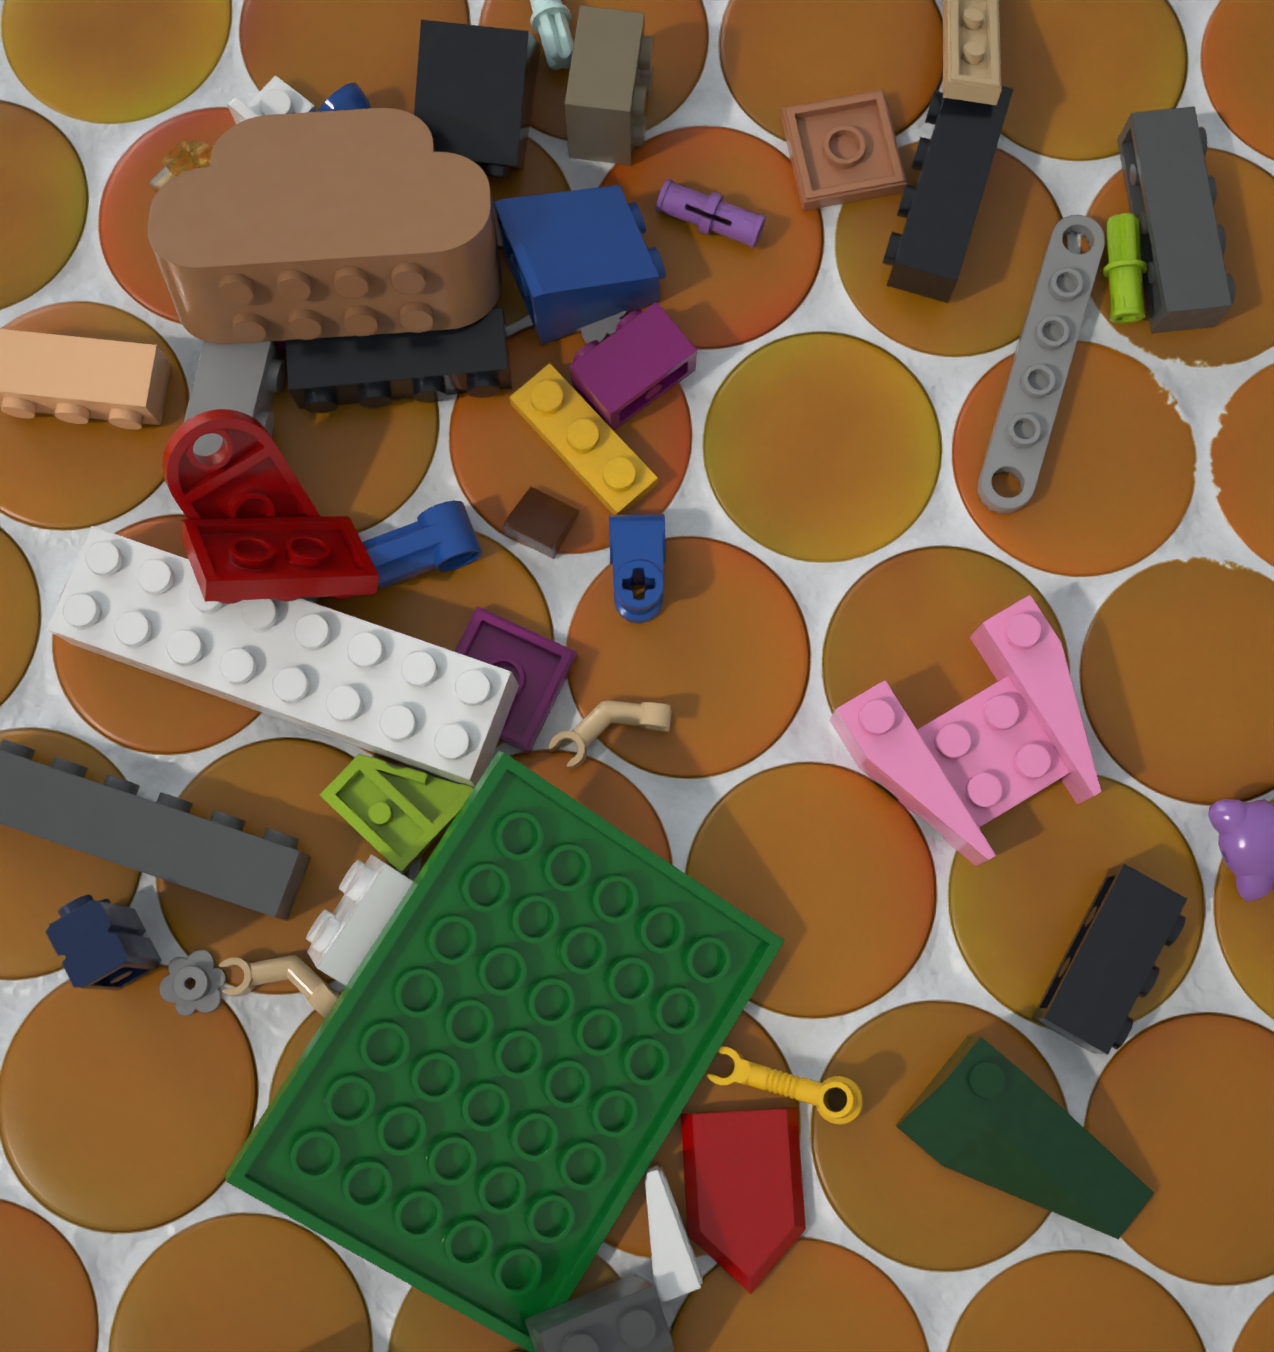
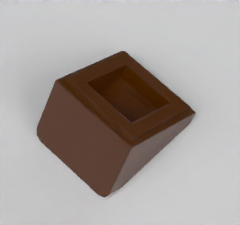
[503,487,579,559]

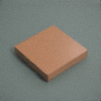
[781,89,907,211]

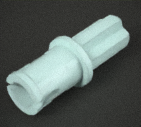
[530,0,574,70]

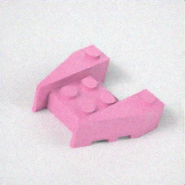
[829,595,1102,866]

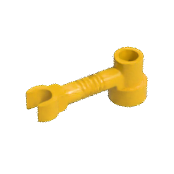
[707,1046,864,1125]

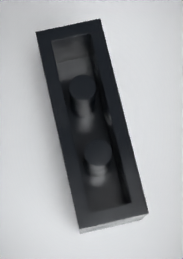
[1031,864,1187,1055]

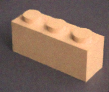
[0,329,171,430]

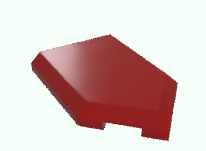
[681,1107,806,1294]

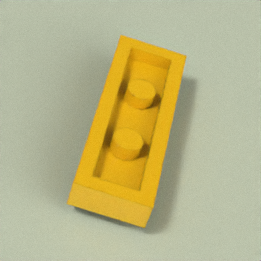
[509,363,658,515]

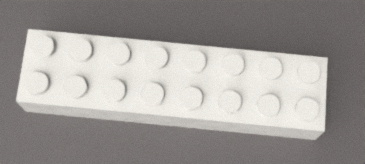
[47,526,519,788]

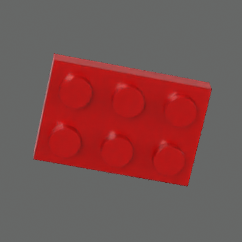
[181,516,379,604]

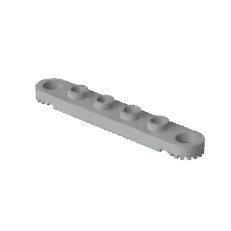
[977,215,1105,515]

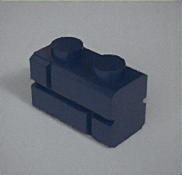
[45,895,162,990]

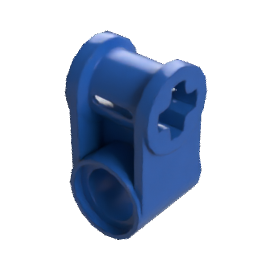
[609,514,666,624]

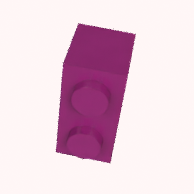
[570,302,697,431]

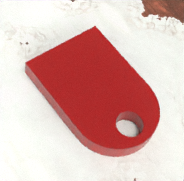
[162,409,321,519]

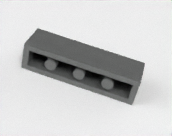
[1117,106,1235,334]

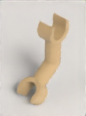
[548,700,672,770]
[218,955,340,1018]

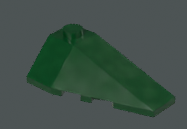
[895,1036,1154,1240]

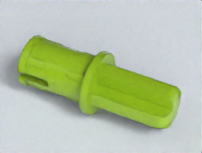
[1103,213,1147,324]

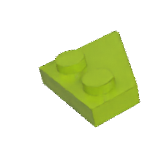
[319,754,473,875]

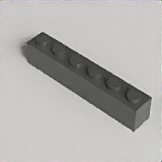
[0,739,311,921]

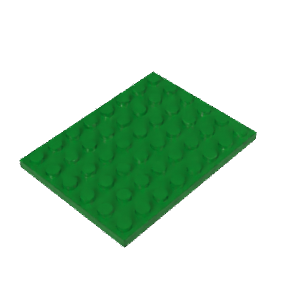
[224,751,785,1352]

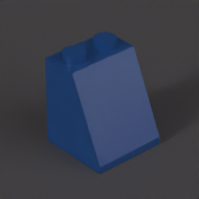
[494,185,666,345]

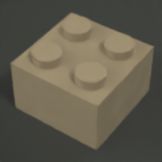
[564,5,654,166]

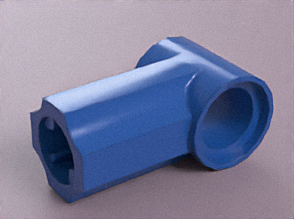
[363,500,482,589]

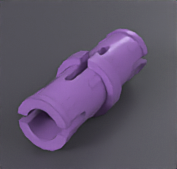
[656,179,766,249]

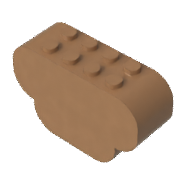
[147,108,502,344]

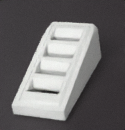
[645,1164,703,1303]

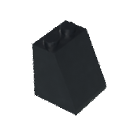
[414,20,541,178]

